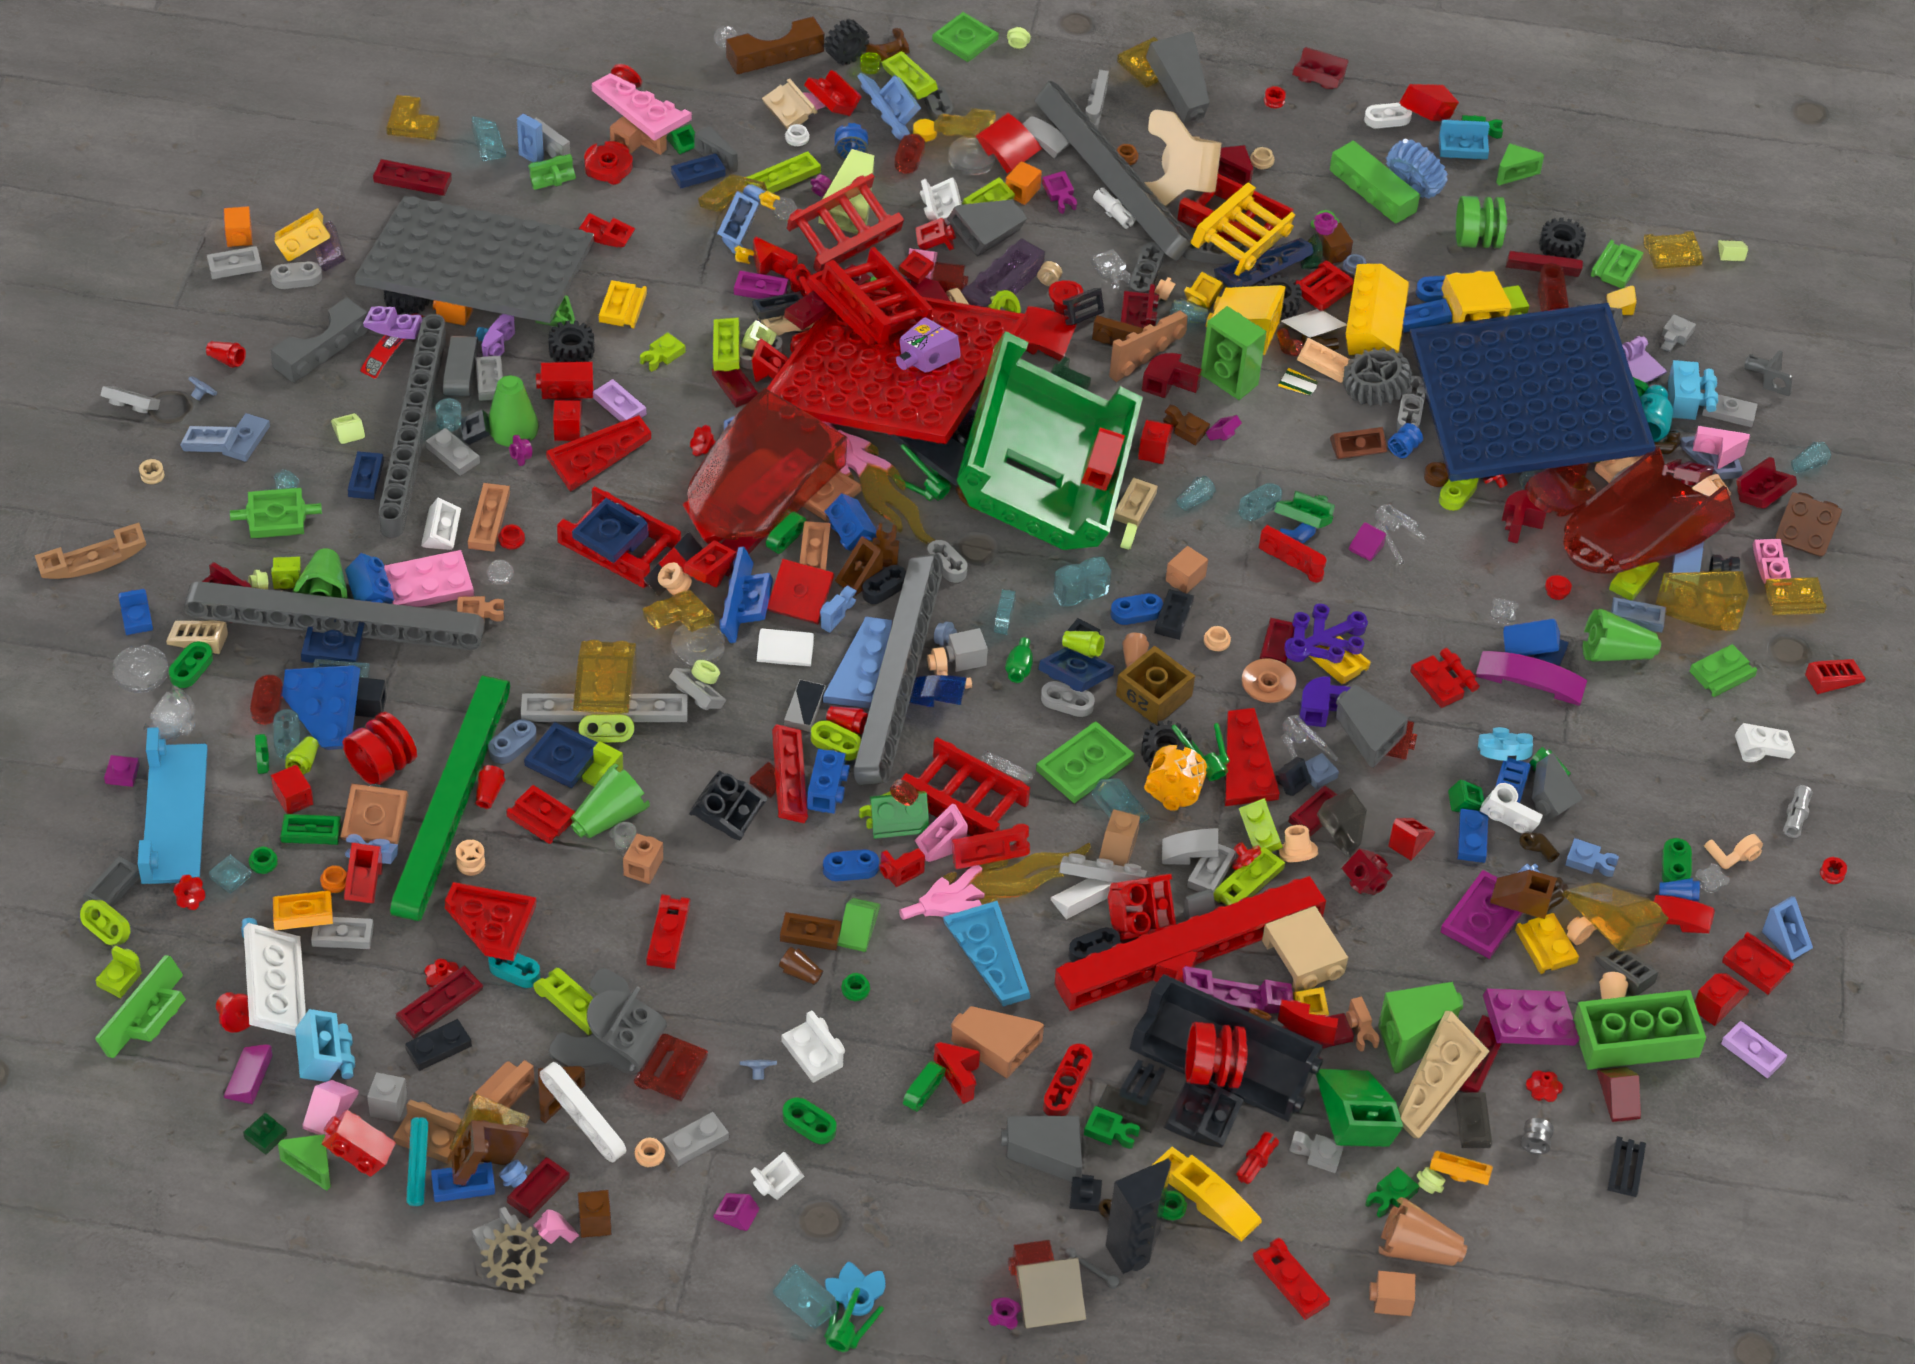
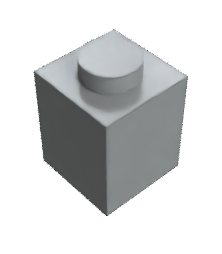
[945,628,988,672]
[367,1072,407,1122]

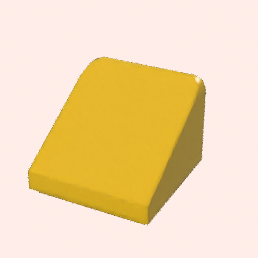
[1606,286,1636,315]
[1293,987,1329,1016]

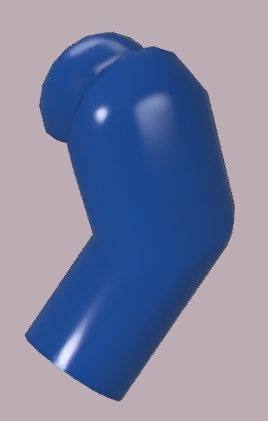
[1280,523,1316,544]

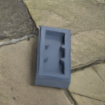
[222,413,270,462]
[180,426,239,452]
[1611,597,1666,633]

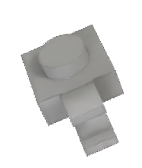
[1661,314,1696,352]
[1289,1131,1344,1173]

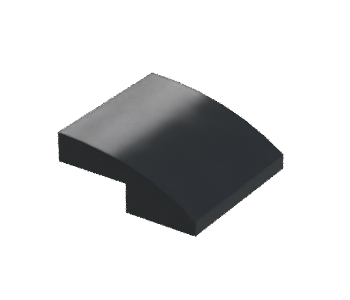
[1164,1081,1244,1148]

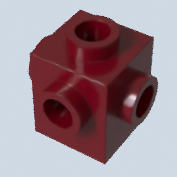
[1341,848,1393,895]

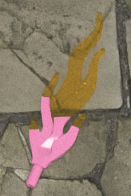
[819,422,935,544]
[899,843,1091,920]

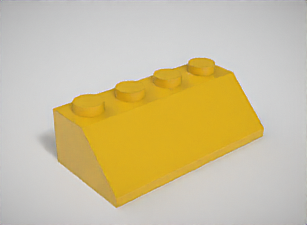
[1346,264,1409,355]

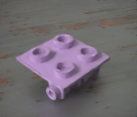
[1622,336,1667,383]

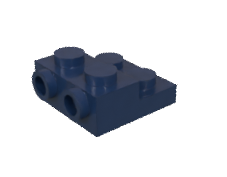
[572,498,649,563]

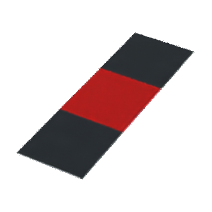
[644,531,703,597]

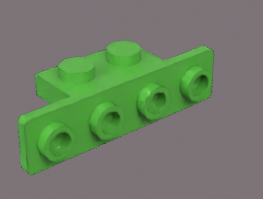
[95,955,186,1058]

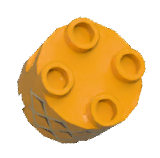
[1144,745,1207,811]

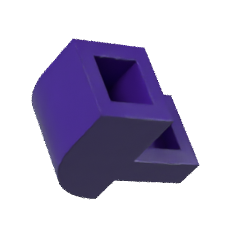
[1299,676,1351,727]

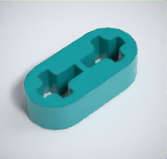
[488,953,540,988]

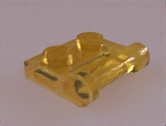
[1643,231,1704,269]

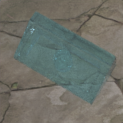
[471,116,506,161]
[1092,779,1150,824]
[773,1264,837,1329]

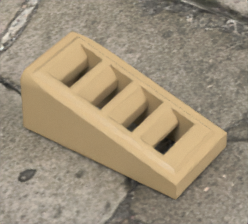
[166,621,228,654]

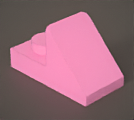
[1693,426,1750,469]

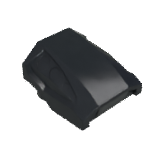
[689,770,768,841]

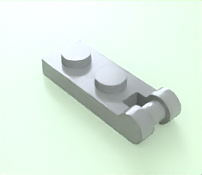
[1085,70,1109,129]

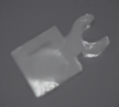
[1091,249,1131,289]

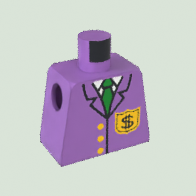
[896,317,961,372]

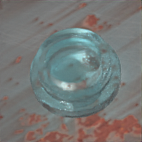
[274,469,299,489]

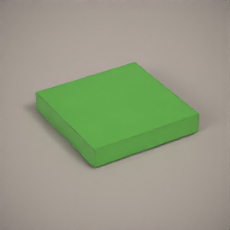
[932,12,999,62]

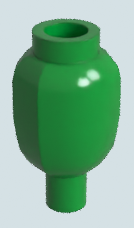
[1005,637,1033,683]

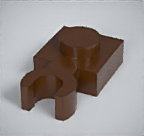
[872,523,900,567]

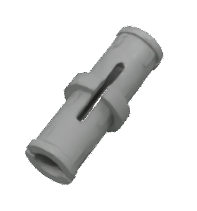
[1783,785,1813,838]

